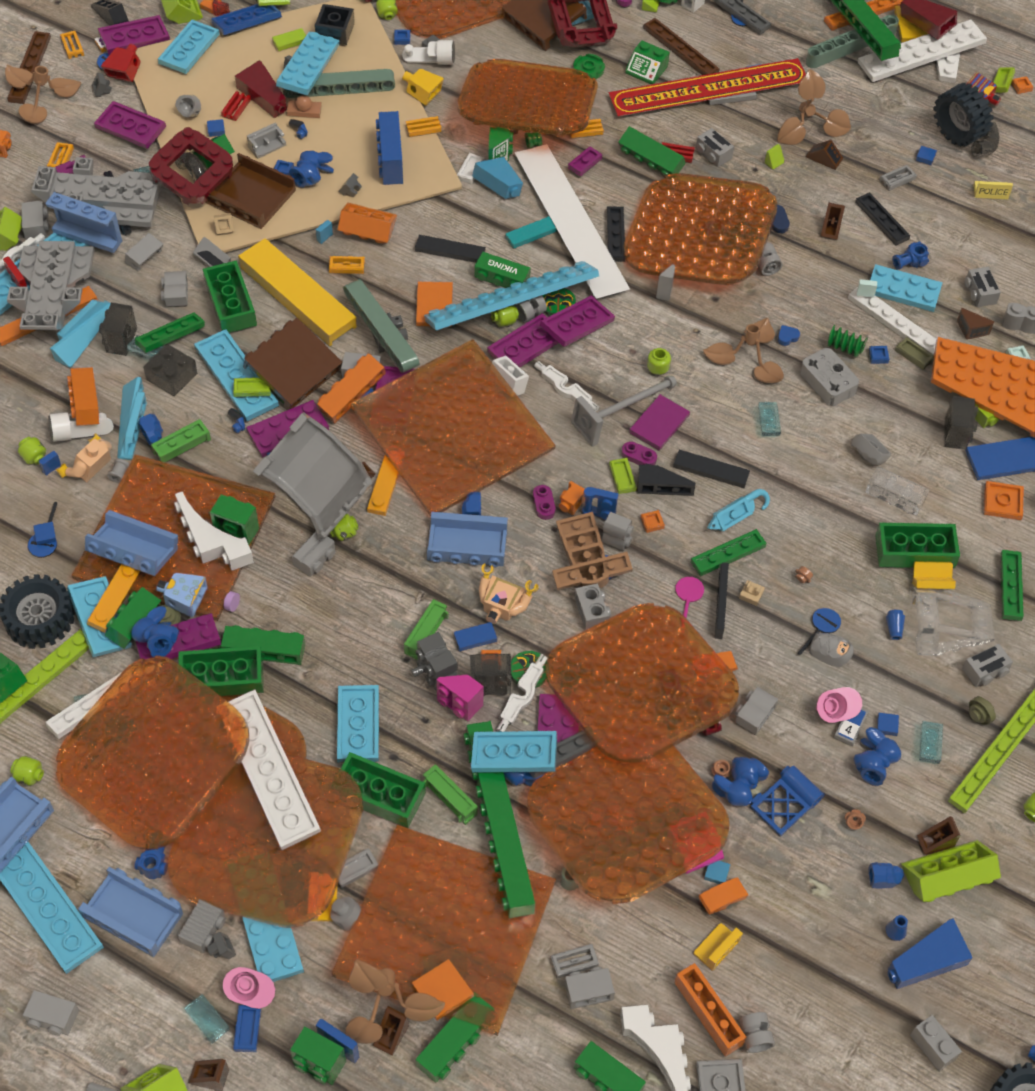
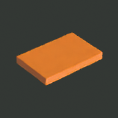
[416,282,453,327]

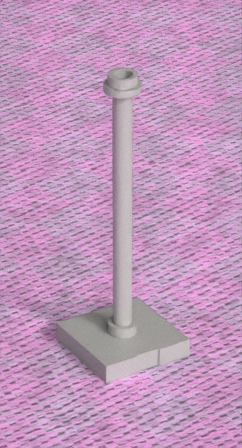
[571,376,677,447]

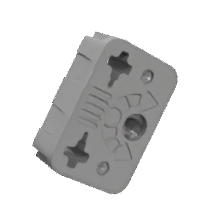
[800,348,859,406]

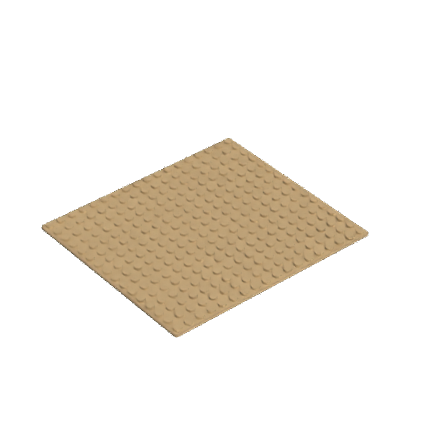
[134,0,462,253]

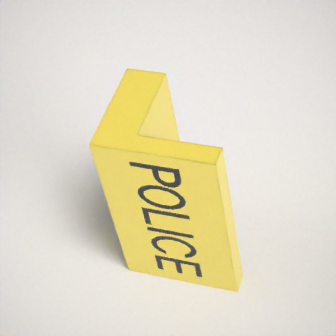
[973,181,1013,199]

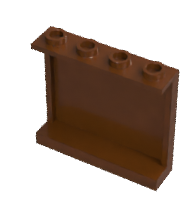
[502,0,587,51]
[205,153,296,229]
[243,317,343,410]

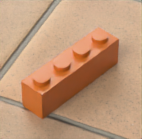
[317,353,386,424]
[67,367,99,426]
[674,963,747,1057]

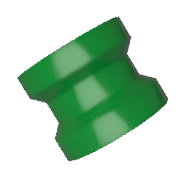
[524,130,542,149]

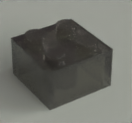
[99,302,137,356]
[143,344,198,397]
[944,396,978,450]
[470,654,512,696]

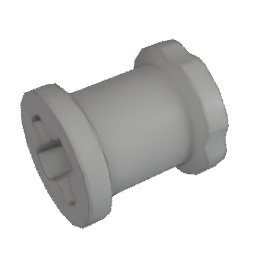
[107,458,130,484]

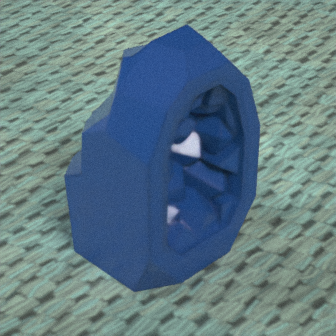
[138,413,163,445]
[462,491,481,515]
[868,862,904,889]

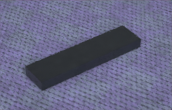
[855,192,910,246]
[607,206,625,262]
[415,234,486,263]
[673,449,750,488]
[714,562,729,639]

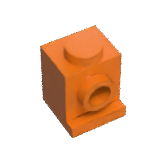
[0,130,12,158]
[559,481,585,515]

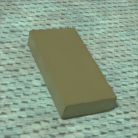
[895,337,934,370]

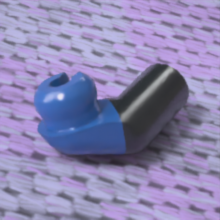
[289,119,308,139]
[228,408,245,433]

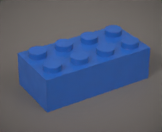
[376,111,403,185]

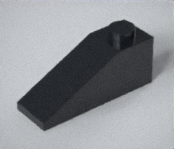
[91,0,129,26]
[638,464,696,496]

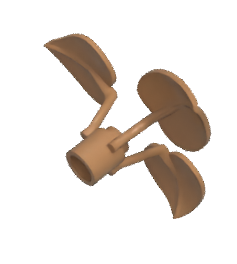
[5,64,81,124]
[777,69,851,145]
[703,318,784,383]
[345,959,445,1044]

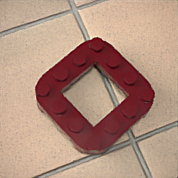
[547,0,618,47]
[149,127,233,205]

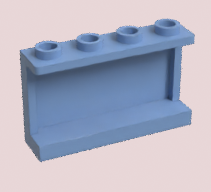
[46,192,122,253]
[85,510,178,576]
[427,512,508,567]
[0,777,54,873]
[78,867,183,957]

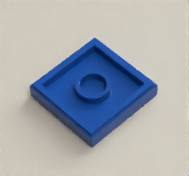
[316,1019,360,1064]

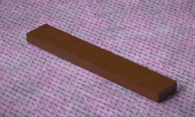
[643,18,720,75]
[7,31,51,104]

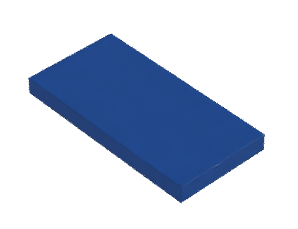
[211,4,282,35]
[965,437,1035,480]

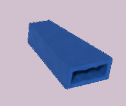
[887,918,973,989]

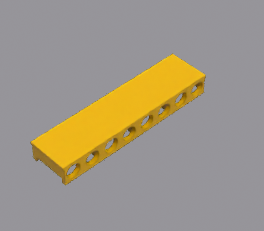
[238,238,357,346]

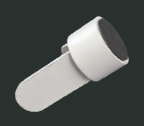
[402,40,455,65]
[48,412,114,442]

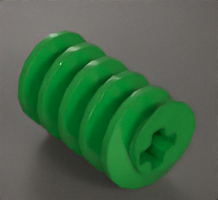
[828,325,868,357]

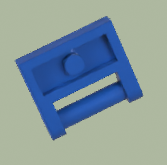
[582,487,619,520]

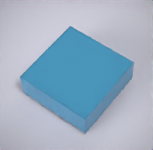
[316,220,333,244]
[704,861,731,884]

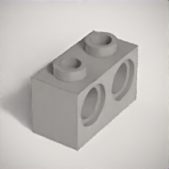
[574,583,611,631]

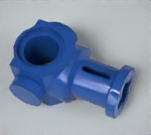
[892,241,929,270]
[135,833,170,879]

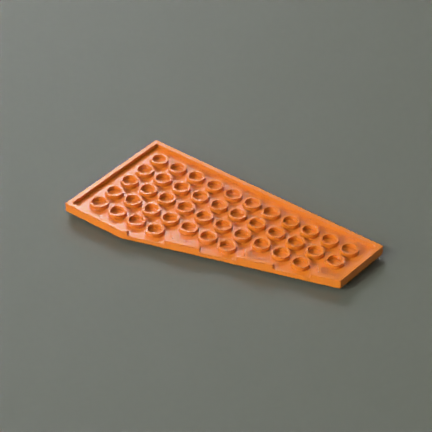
[931,337,1035,438]

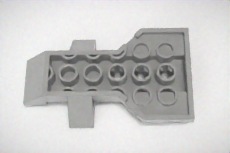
[31,157,162,227]
[7,241,94,330]

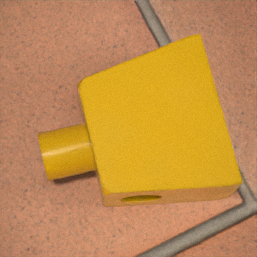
[402,69,444,105]

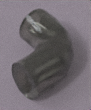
[971,122,1000,158]
[175,152,207,182]

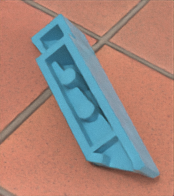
[50,300,116,367]
[117,377,147,460]

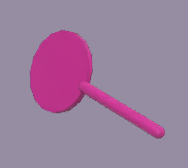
[676,577,704,632]

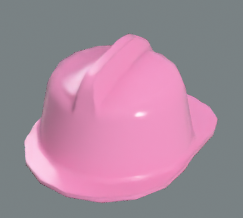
[816,687,862,723]
[223,967,275,1009]

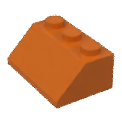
[338,202,397,244]

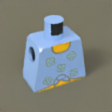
[157,573,208,617]

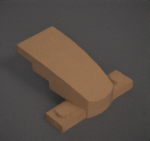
[552,512,633,590]

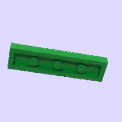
[135,312,205,353]
[691,529,767,577]
[1000,550,1024,621]

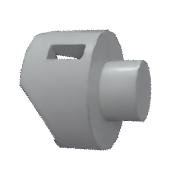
[175,95,201,117]
[330,896,362,931]

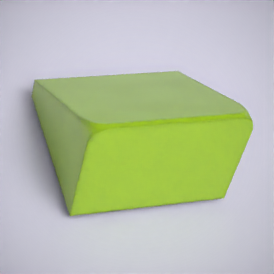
[642,0,660,13]
[765,144,784,169]

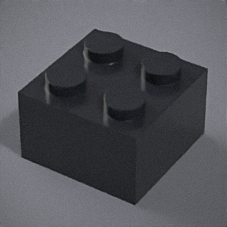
[315,4,355,45]

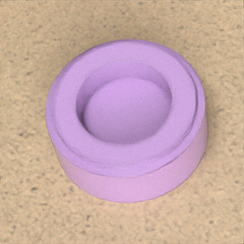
[224,591,240,612]

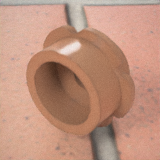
[795,566,813,583]
[711,760,732,778]
[845,809,866,830]

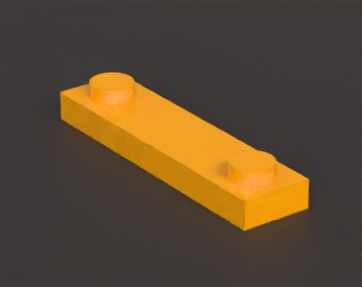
[367,449,405,516]
[87,564,141,633]

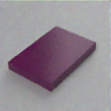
[629,394,690,451]

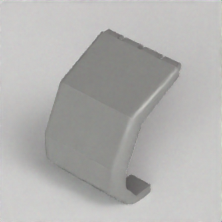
[253,413,372,538]

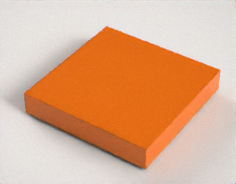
[984,481,1024,520]
[412,959,474,1021]

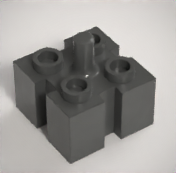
[411,632,458,692]

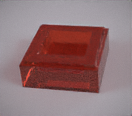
[212,0,230,16]

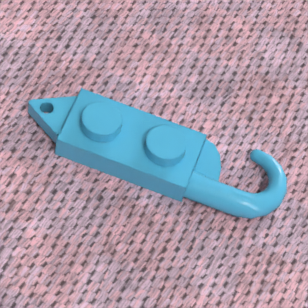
[707,489,770,531]

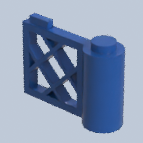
[751,766,825,837]

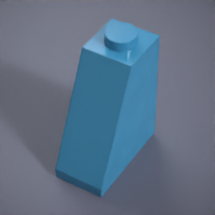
[472,157,523,199]

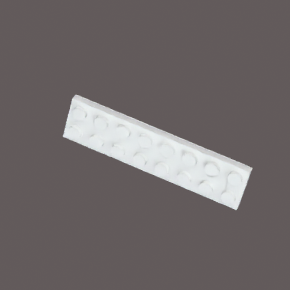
[858,20,987,82]
[217,690,321,850]

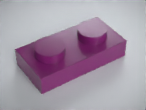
[568,146,602,177]

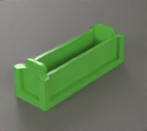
[151,419,211,465]
[404,599,449,660]
[423,764,478,825]

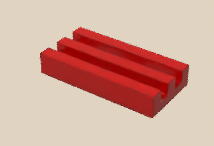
[221,91,251,121]
[662,142,695,163]
[3,256,27,287]

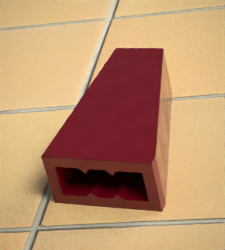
[900,0,957,40]
[235,60,287,118]

